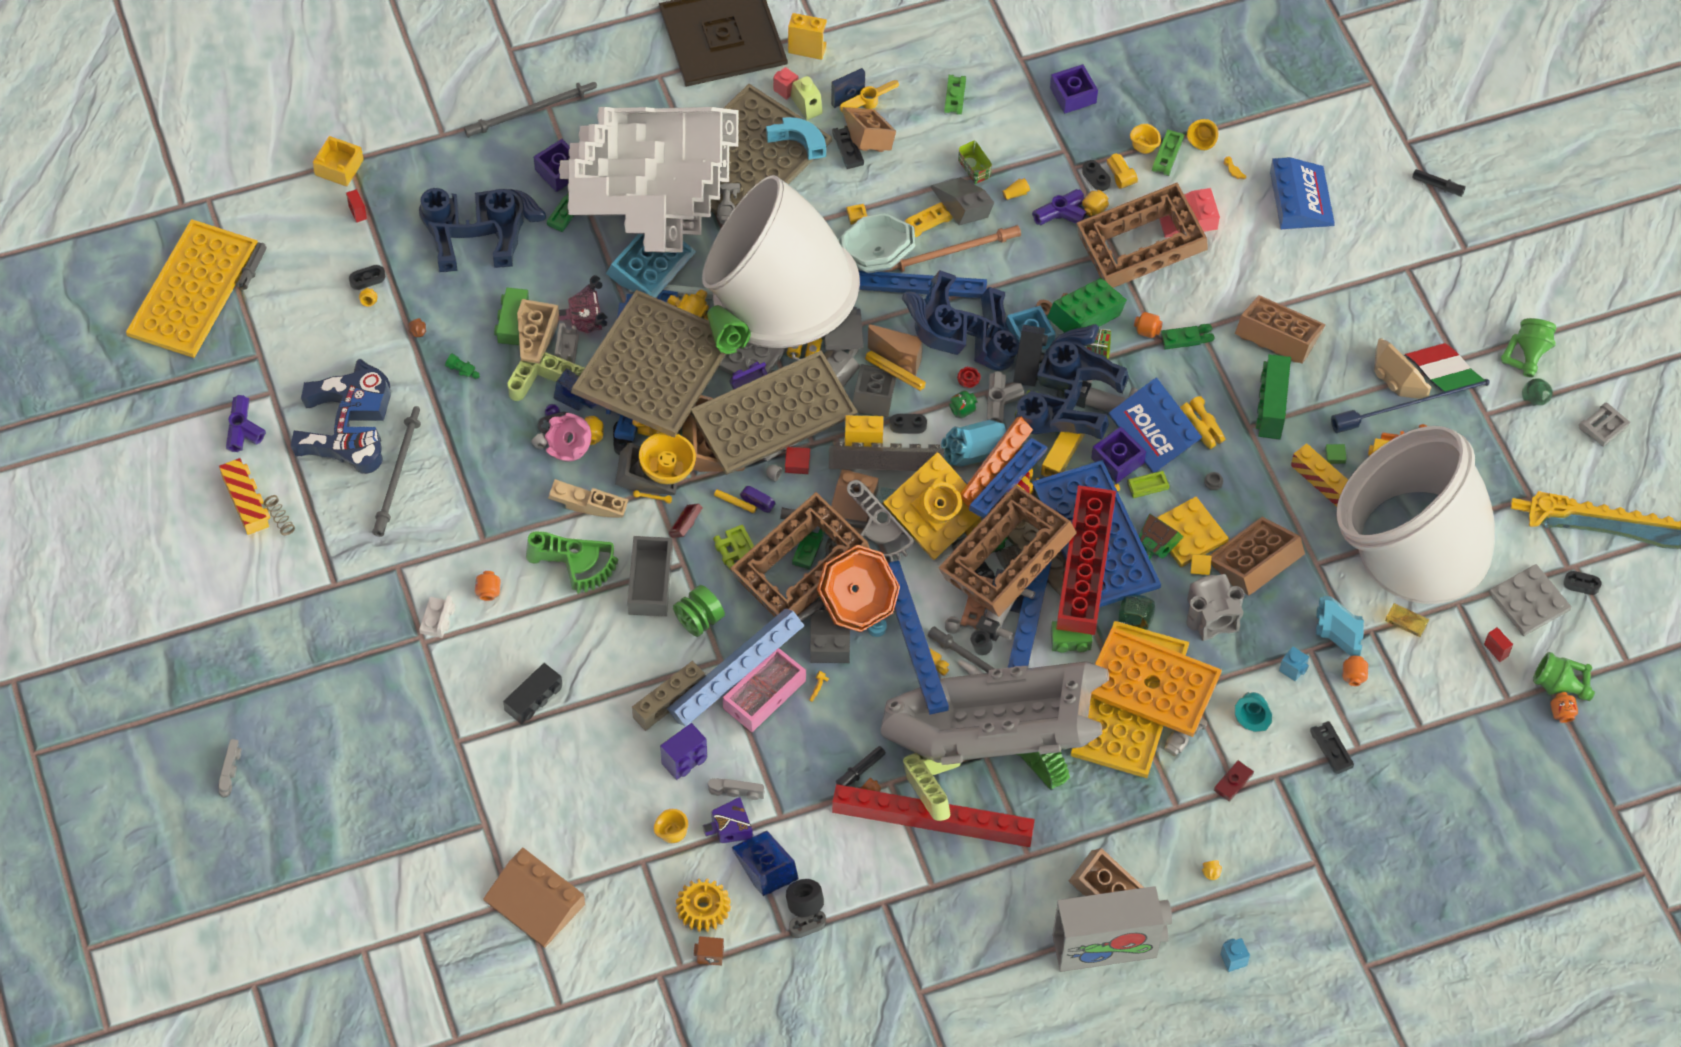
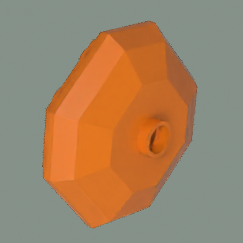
[817,545,900,632]

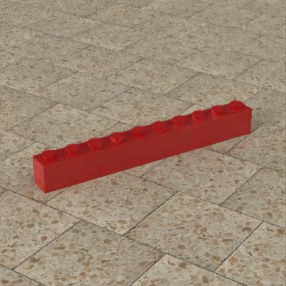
[832,784,1035,847]

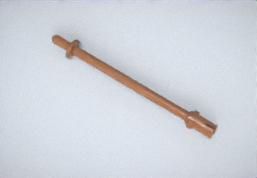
[885,225,1021,272]

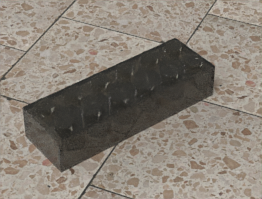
[829,442,944,471]

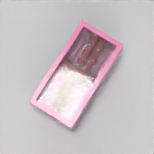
[723,648,806,732]

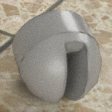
[531,433,548,449]
[766,465,782,481]
[945,617,961,634]

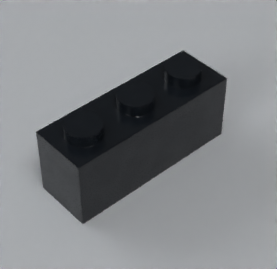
[1013,325,1048,387]
[503,662,562,725]

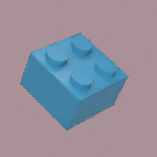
[1006,305,1056,350]

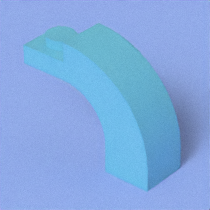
[766,117,826,160]

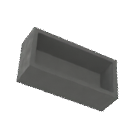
[627,536,673,616]

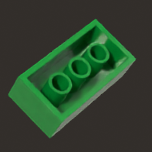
[1047,278,1127,333]
[1255,354,1291,440]

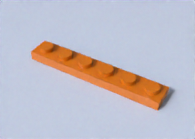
[960,416,1033,508]

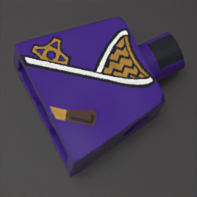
[702,797,753,843]

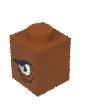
[694,936,724,966]

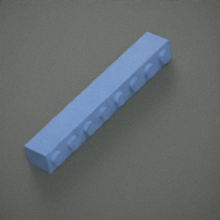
[667,609,804,727]

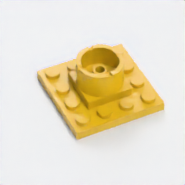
[882,452,980,560]

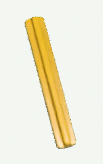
[865,351,926,391]

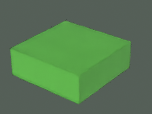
[1325,444,1347,464]

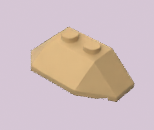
[1374,338,1431,399]

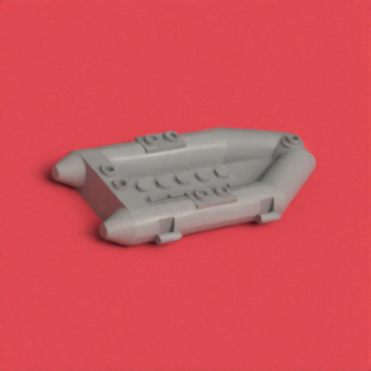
[881,661,1109,765]

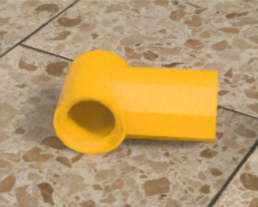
[1107,153,1138,189]

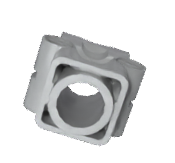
[1186,574,1245,641]

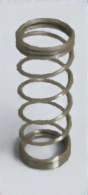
[264,495,295,536]

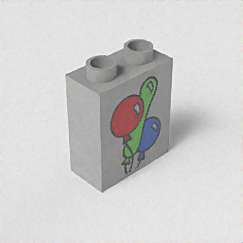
[1052,886,1172,972]

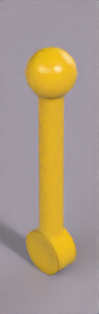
[633,490,672,504]

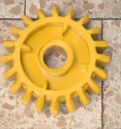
[676,878,731,932]

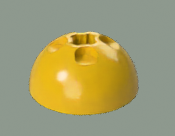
[639,432,696,484]

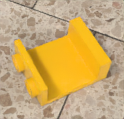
[788,13,827,60]

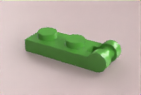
[1152,129,1185,176]

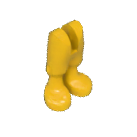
[1180,396,1226,450]

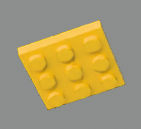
[1157,497,1229,567]

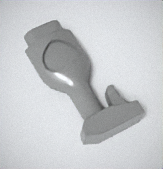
[717,183,740,224]
[1164,718,1208,756]

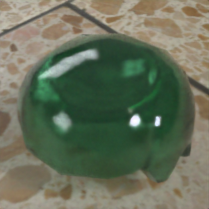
[1522,378,1553,406]

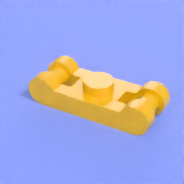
[904,202,953,237]

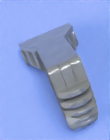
[847,480,914,562]

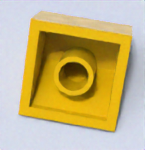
[844,415,883,460]

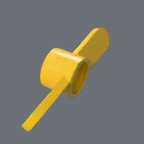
[840,80,899,113]

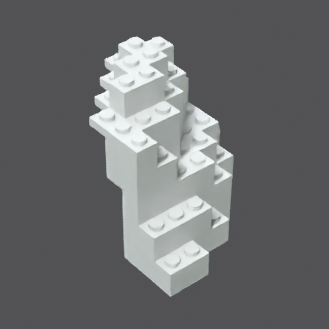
[559,107,739,253]

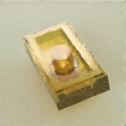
[1385,603,1429,637]

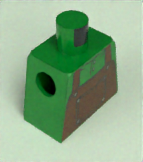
[1139,514,1184,559]

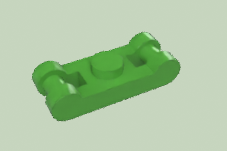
[944,74,966,115]

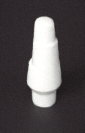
[958,660,984,675]

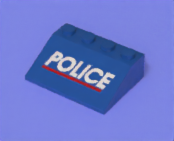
[1270,157,1335,230]
[1108,377,1202,473]

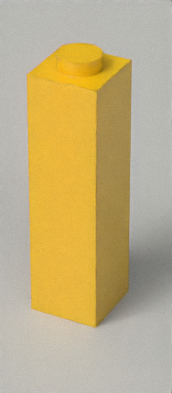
[1041,432,1085,477]

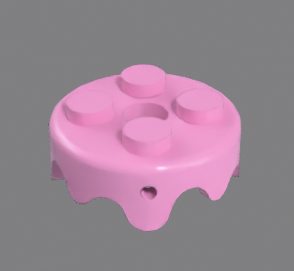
[545,413,591,462]

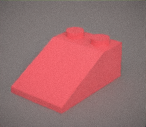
[1159,188,1220,238]

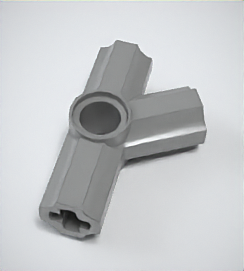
[987,371,1025,423]

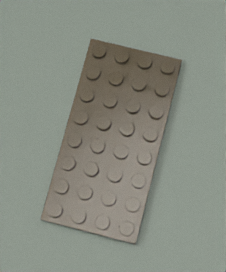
[690,350,858,475]

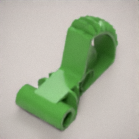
[526,531,618,594]
[1016,752,1070,790]

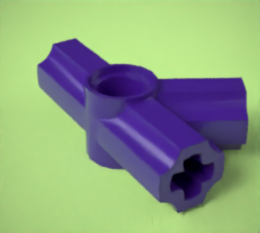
[1032,189,1087,225]
[226,395,266,452]

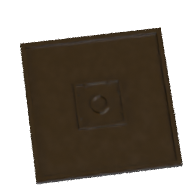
[659,0,788,87]

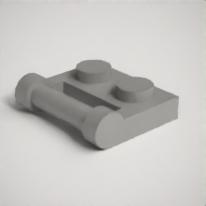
[1579,403,1630,447]

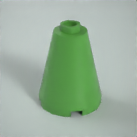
[707,305,751,354]

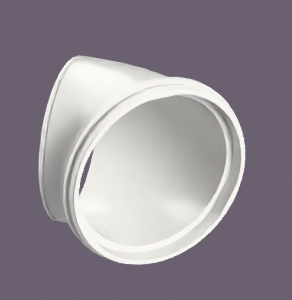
[702,175,860,348]
[1337,426,1495,604]

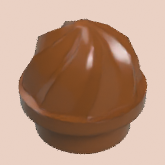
[408,318,426,337]
[861,778,881,792]

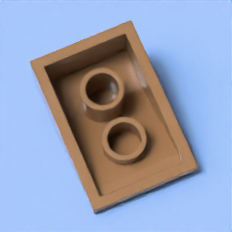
[842,107,896,152]
[868,324,923,376]
[831,469,879,535]
[1069,848,1144,896]

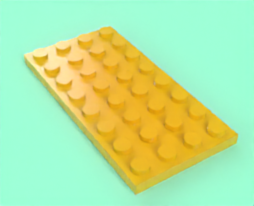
[126,219,258,358]
[1071,621,1189,778]

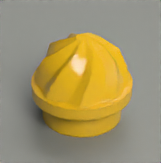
[359,288,378,307]
[1202,860,1222,880]

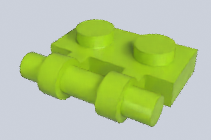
[713,524,754,570]

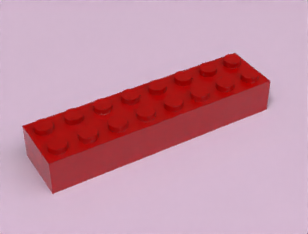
[1056,485,1116,635]

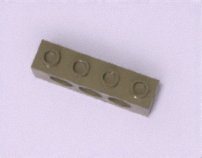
[632,661,705,731]

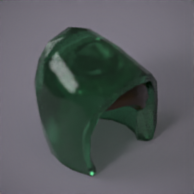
[1118,595,1156,630]

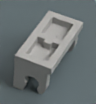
[555,323,579,364]

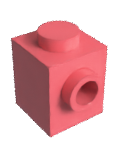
[773,67,799,100]

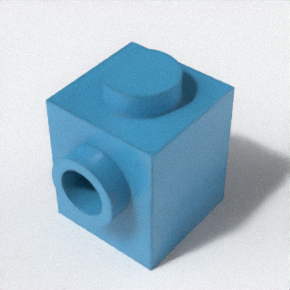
[1279,646,1309,681]
[1220,938,1250,972]

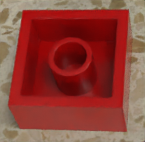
[346,189,367,223]
[785,447,810,475]
[1484,627,1513,662]

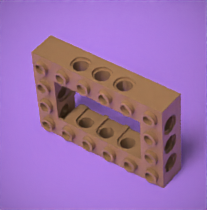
[1077,182,1208,288]
[938,485,1076,617]
[730,492,870,617]

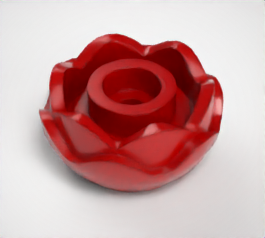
[957,366,981,388]

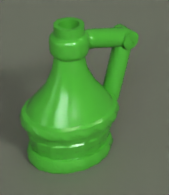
[1501,318,1556,377]
[1533,652,1595,701]

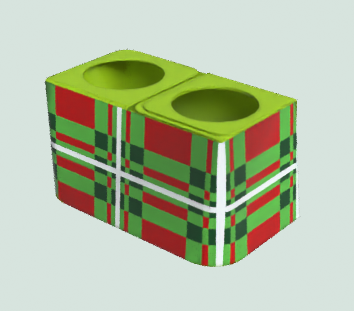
[958,140,992,184]
[1087,329,1111,359]

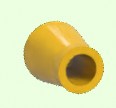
[1002,178,1030,200]

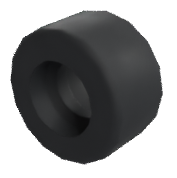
[786,879,824,917]

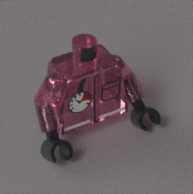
[559,275,608,334]

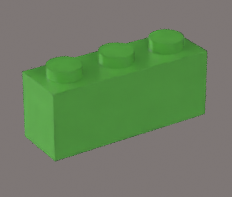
[494,287,529,346]

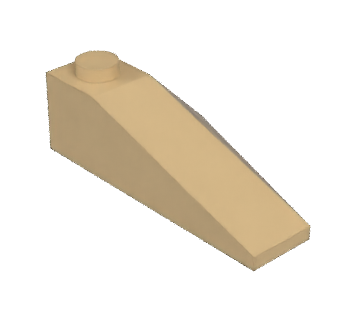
[517,299,559,364]

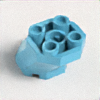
[941,420,1006,467]
[1316,596,1364,656]

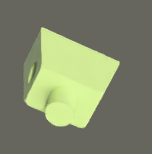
[791,76,822,120]

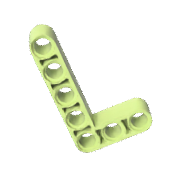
[507,352,585,401]
[903,753,961,821]

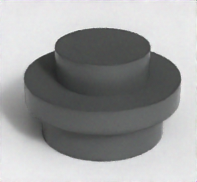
[1204,472,1223,490]

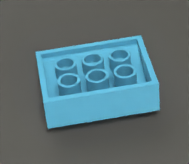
[606,234,696,298]

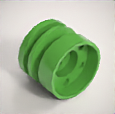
[673,585,725,637]

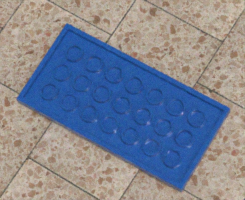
[1032,460,1161,607]

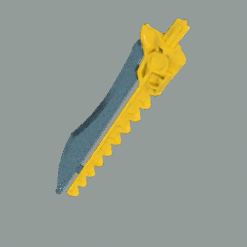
[1510,491,1681,549]

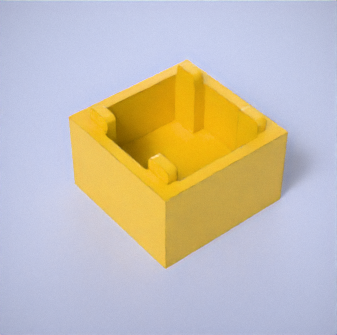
[313,136,364,187]

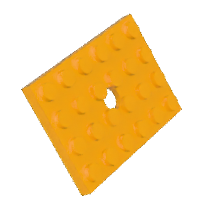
[1091,627,1222,737]

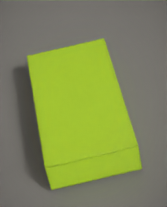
[1127,471,1169,499]

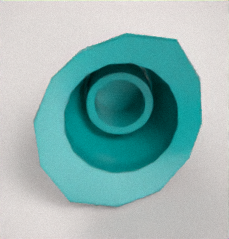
[1235,692,1272,732]

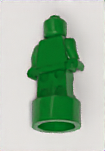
[445,353,480,379]

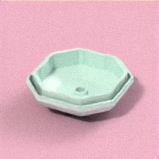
[838,213,915,273]

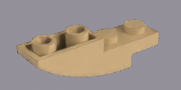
[548,479,628,518]

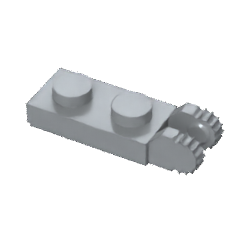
[218,739,242,798]
[708,778,765,800]

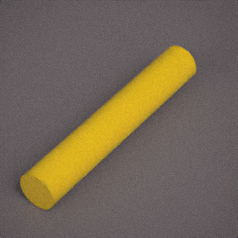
[714,489,757,514]

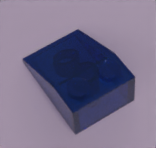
[732,830,799,896]

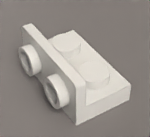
[419,595,455,638]

